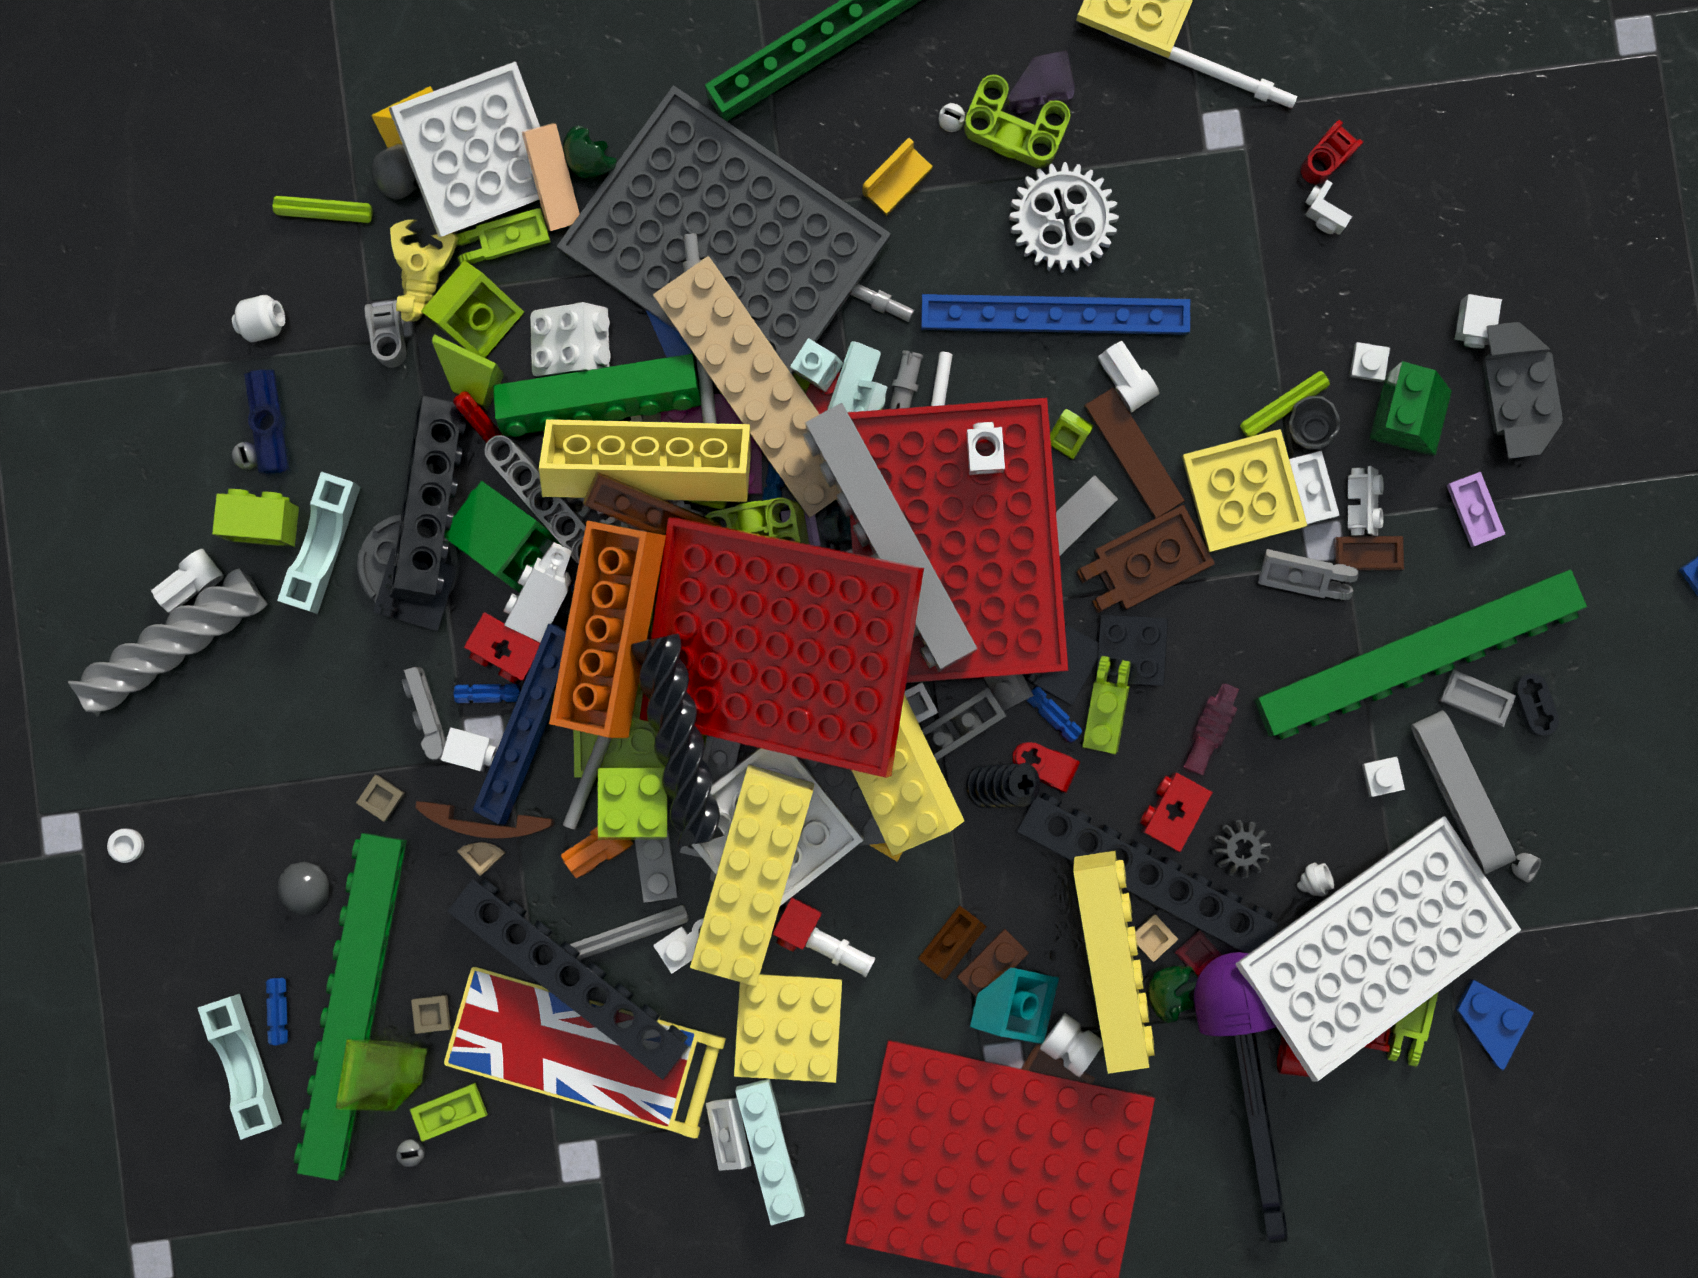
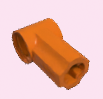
[561,827,633,879]

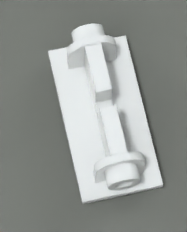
[1348,466,1384,536]

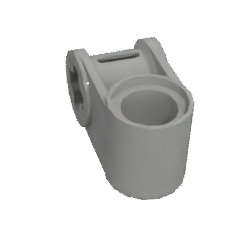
[365,300,407,368]

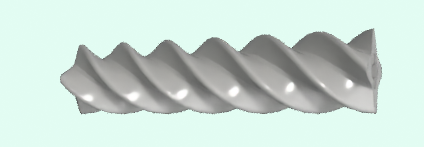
[68,568,268,717]

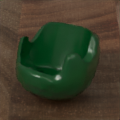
[563,126,617,178]
[1148,966,1198,1023]

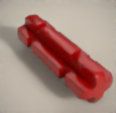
[453,391,502,443]

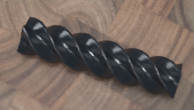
[631,633,725,847]

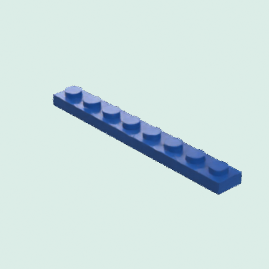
[921,294,1190,335]

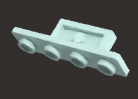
[828,341,888,412]

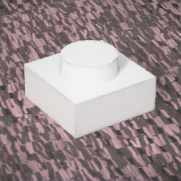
[1349,342,1390,382]
[1362,757,1405,797]

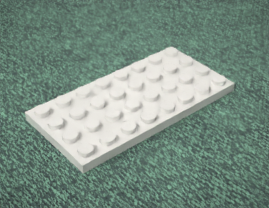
[1235,816,1521,1082]

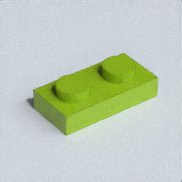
[410,1083,488,1141]

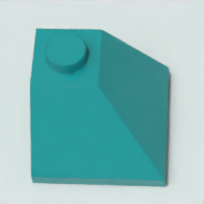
[970,967,1059,1044]

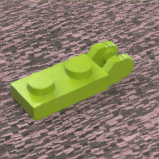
[456,208,551,265]
[1083,656,1131,754]
[1387,992,1439,1067]

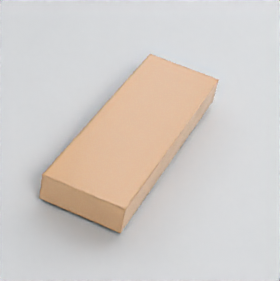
[521,123,580,231]

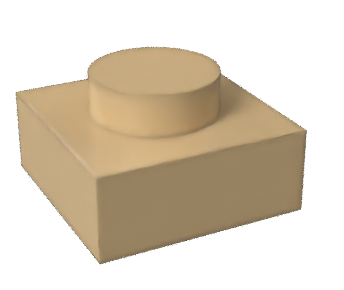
[1135,914,1178,962]

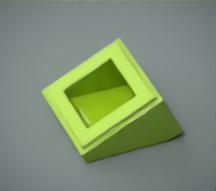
[1050,409,1093,459]

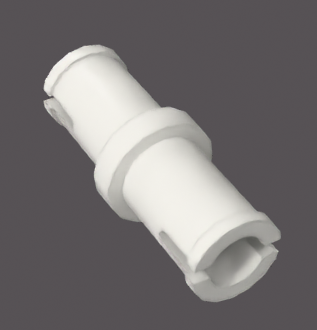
[805,927,876,977]

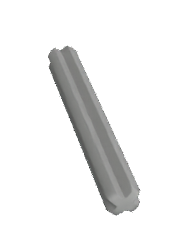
[570,905,689,960]

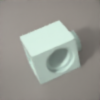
[790,338,843,392]

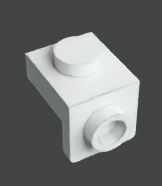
[1305,180,1352,235]

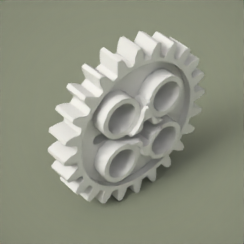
[1009,162,1119,273]

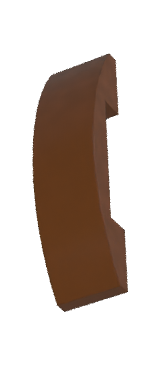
[415,801,555,838]

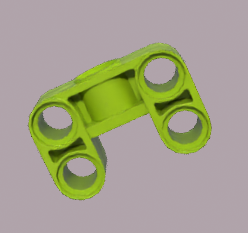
[964,74,1071,169]
[705,498,810,545]

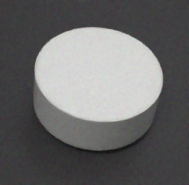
[107,829,144,863]

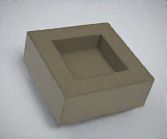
[356,775,405,822]
[411,995,451,1034]

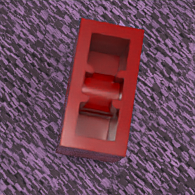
[464,612,540,684]
[1140,772,1213,852]

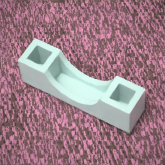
[277,472,361,614]
[198,994,282,1140]
[735,1078,805,1225]

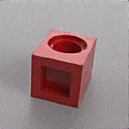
[773,897,822,952]

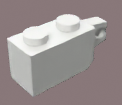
[503,542,572,643]

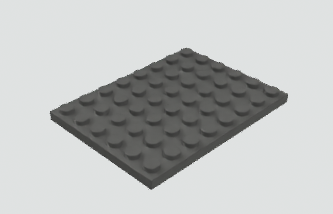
[557,85,891,375]

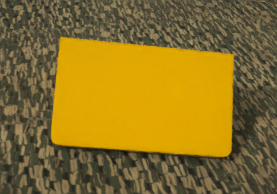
[862,138,933,216]

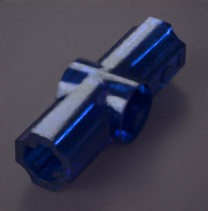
[244,369,290,474]

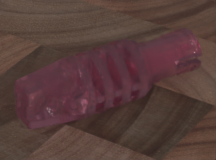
[1183,684,1239,775]

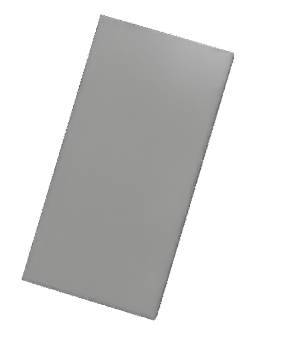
[1439,670,1516,727]

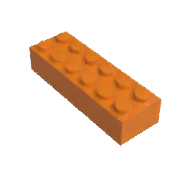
[549,521,666,738]

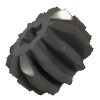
[1212,820,1271,878]

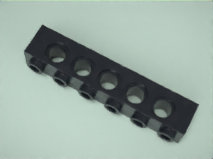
[389,396,466,605]

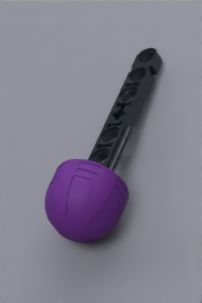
[1194,952,1288,1243]

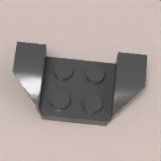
[1483,322,1563,459]
[798,757,886,846]

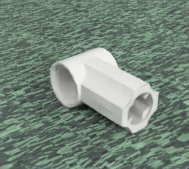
[1097,341,1160,413]
[151,549,224,613]

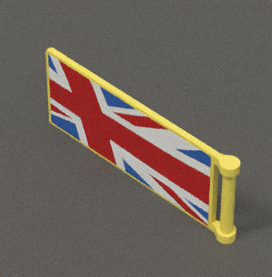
[444,967,726,1138]

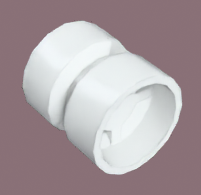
[1040,1013,1103,1077]

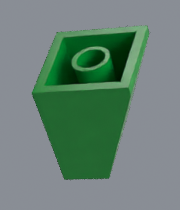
[1369,361,1452,456]
[444,481,563,593]

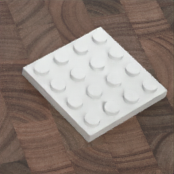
[389,62,540,237]
[692,748,864,906]

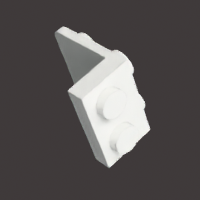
[530,302,611,377]

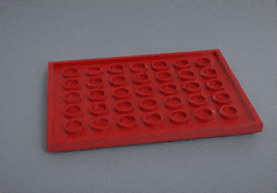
[848,398,1068,683]
[639,517,924,778]
[845,1040,1155,1278]

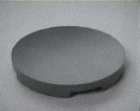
[357,514,460,603]

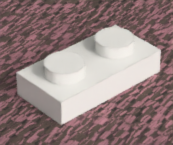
[1289,451,1339,525]
[706,1098,752,1171]

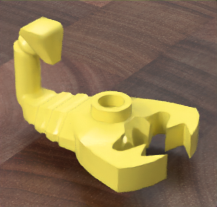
[390,220,459,322]

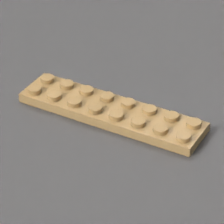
[653,256,840,518]

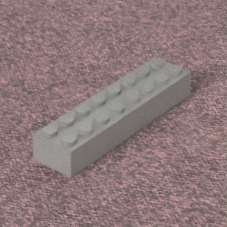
[803,403,977,672]

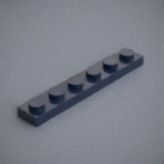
[472,624,566,825]

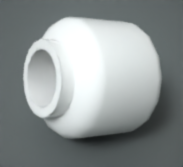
[232,295,285,342]

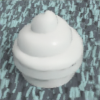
[1297,863,1334,896]

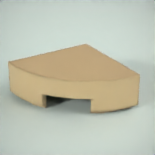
[457,842,506,876]

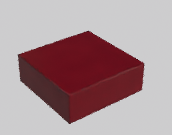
[1174,930,1222,977]

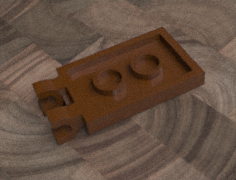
[1076,505,1215,613]

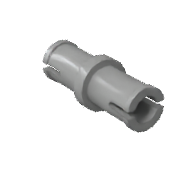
[889,350,923,409]

